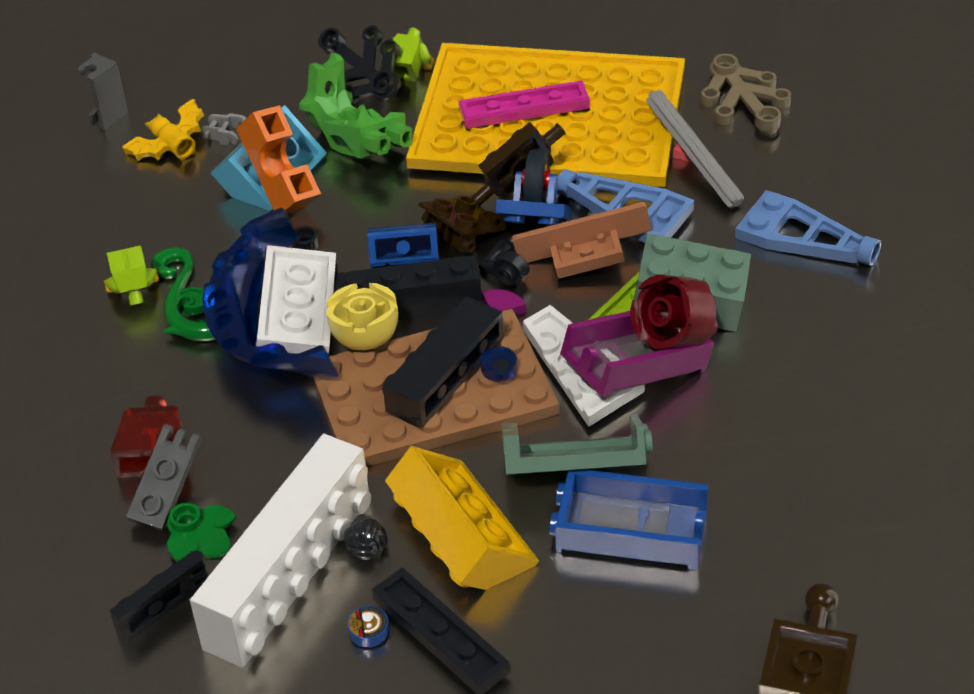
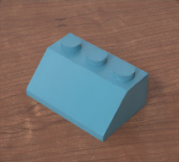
[210,105,327,211]

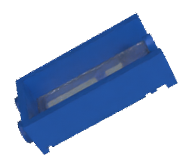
[549,469,709,570]

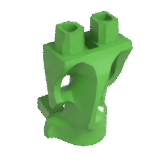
[299,53,412,159]

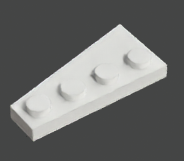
[523,305,645,427]

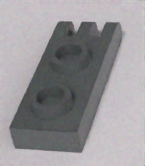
[126,424,202,532]

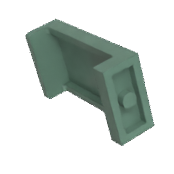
[502,414,653,474]

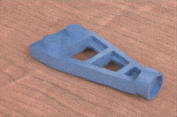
[557,169,695,242]
[735,190,881,266]

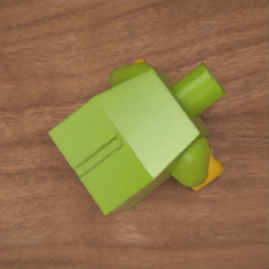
[388,28,435,82]
[104,245,159,306]

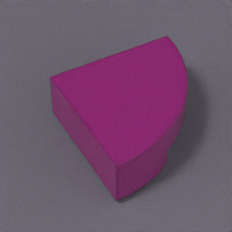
[481,289,527,316]

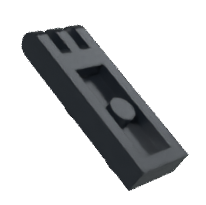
[110,550,208,644]

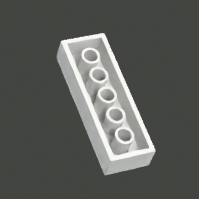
[190,433,371,668]

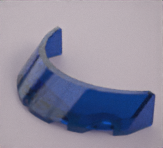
[202,208,338,378]

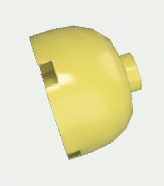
[326,283,398,351]

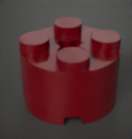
[630,275,718,349]

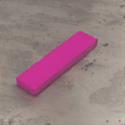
[459,81,590,129]

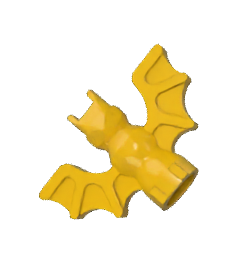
[122,99,204,161]

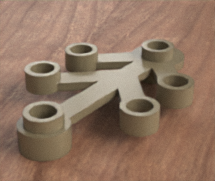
[701,54,791,135]

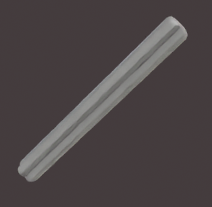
[646,90,744,209]

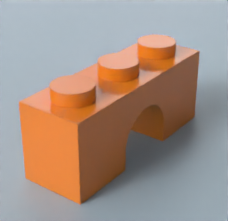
[236,105,321,217]

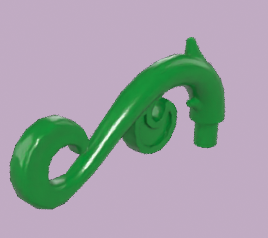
[151,247,240,342]

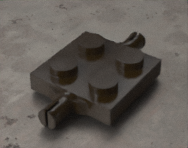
[471,122,566,207]

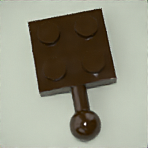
[759,583,858,694]

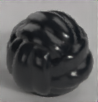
[344,518,388,560]

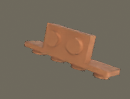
[512,202,651,279]

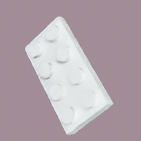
[256,245,336,357]

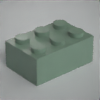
[634,233,751,332]

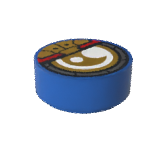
[347,606,389,647]

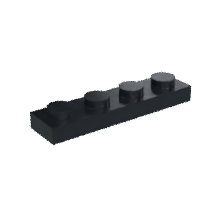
[372,567,511,694]

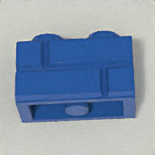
[367,223,439,267]

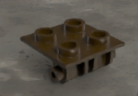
[419,195,510,253]

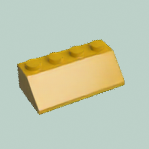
[385,446,539,590]

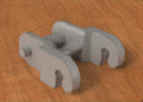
[201,113,246,145]

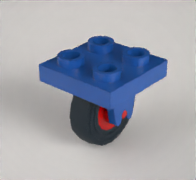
[495,149,572,226]

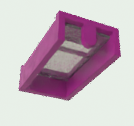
[560,311,714,397]

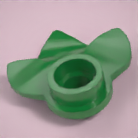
[167,503,237,562]

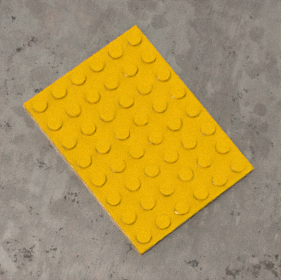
[406,43,685,187]

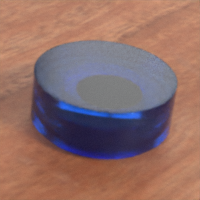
[480,347,518,382]

